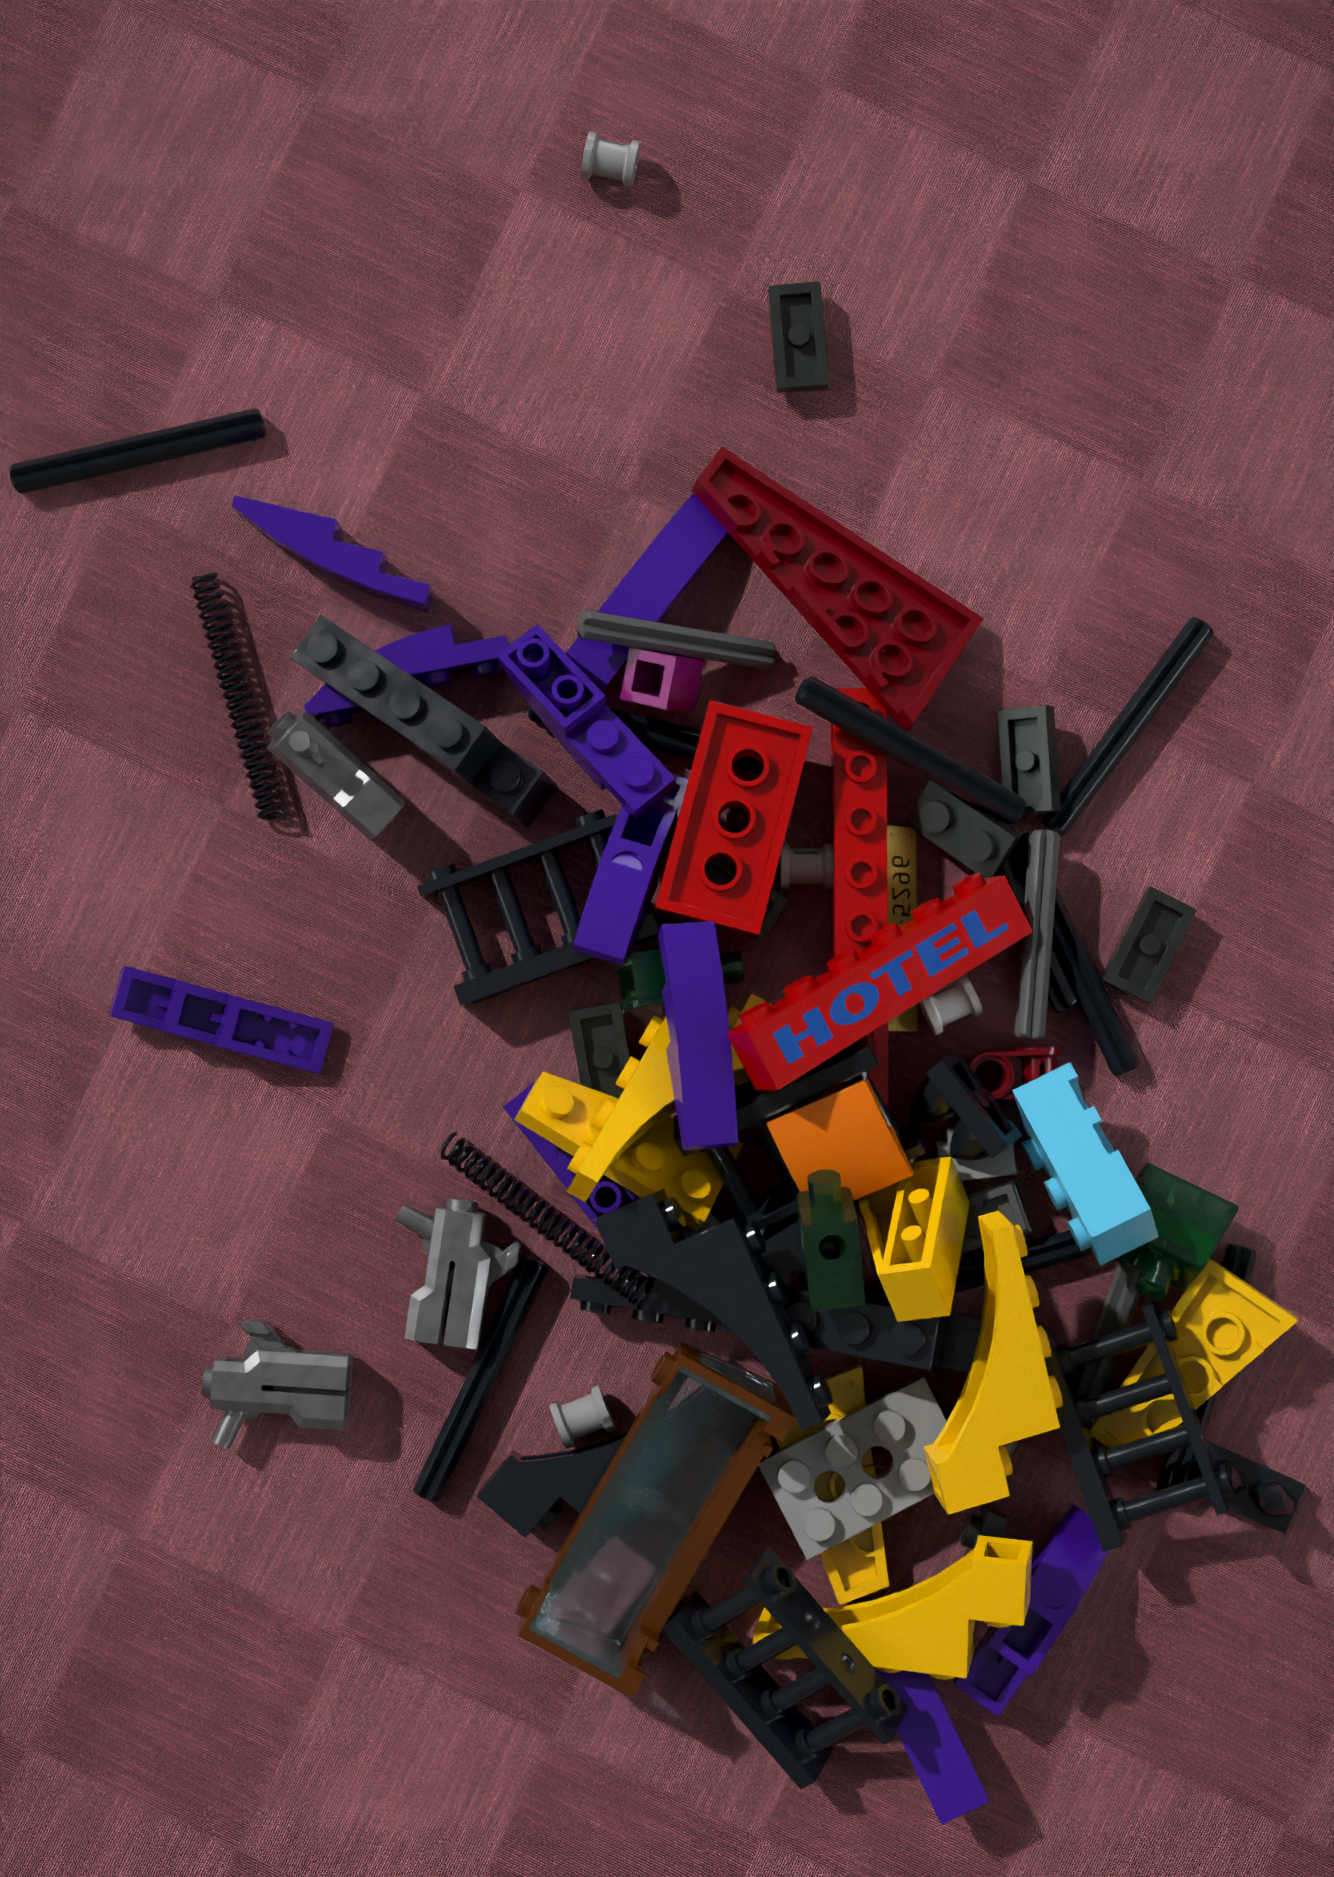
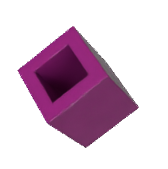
[620,647,704,711]

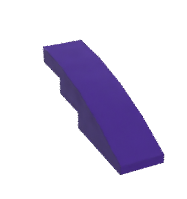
[566,493,729,689]
[232,495,434,613]
[658,921,738,1151]
[108,965,334,1074]
[874,1594,990,1825]

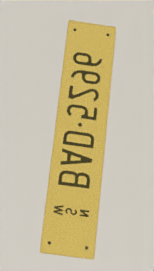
[887,826,917,1031]

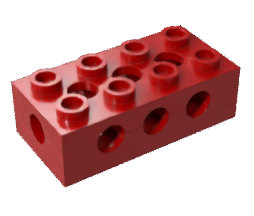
[655,700,814,939]

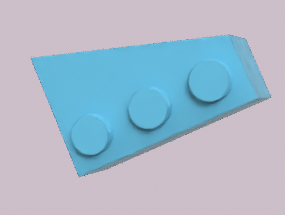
[1012,1062,1159,1266]

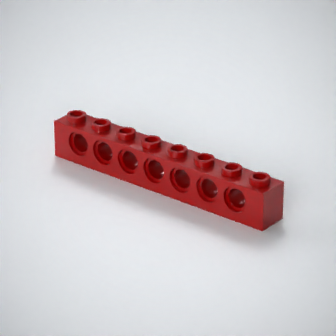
[830,688,889,1110]

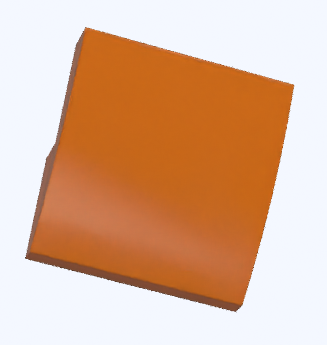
[766,1078,914,1217]

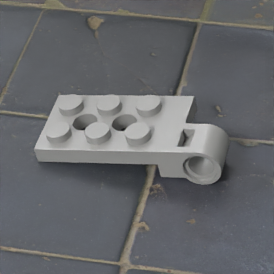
[758,1375,1018,1560]

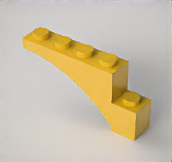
[566,994,771,1202]
[923,1210,1063,1515]
[753,1535,1033,1680]

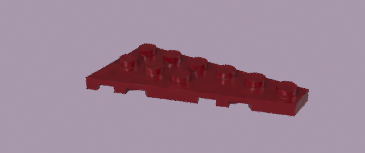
[692,447,984,731]

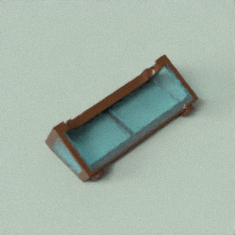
[515,1342,796,1698]

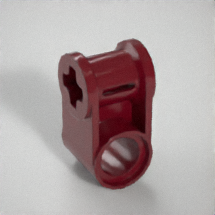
[965,1046,1062,1100]

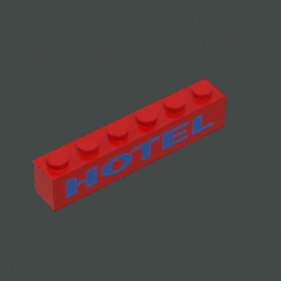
[726,873,1033,1090]

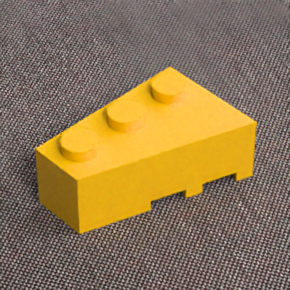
[858,1156,970,1322]

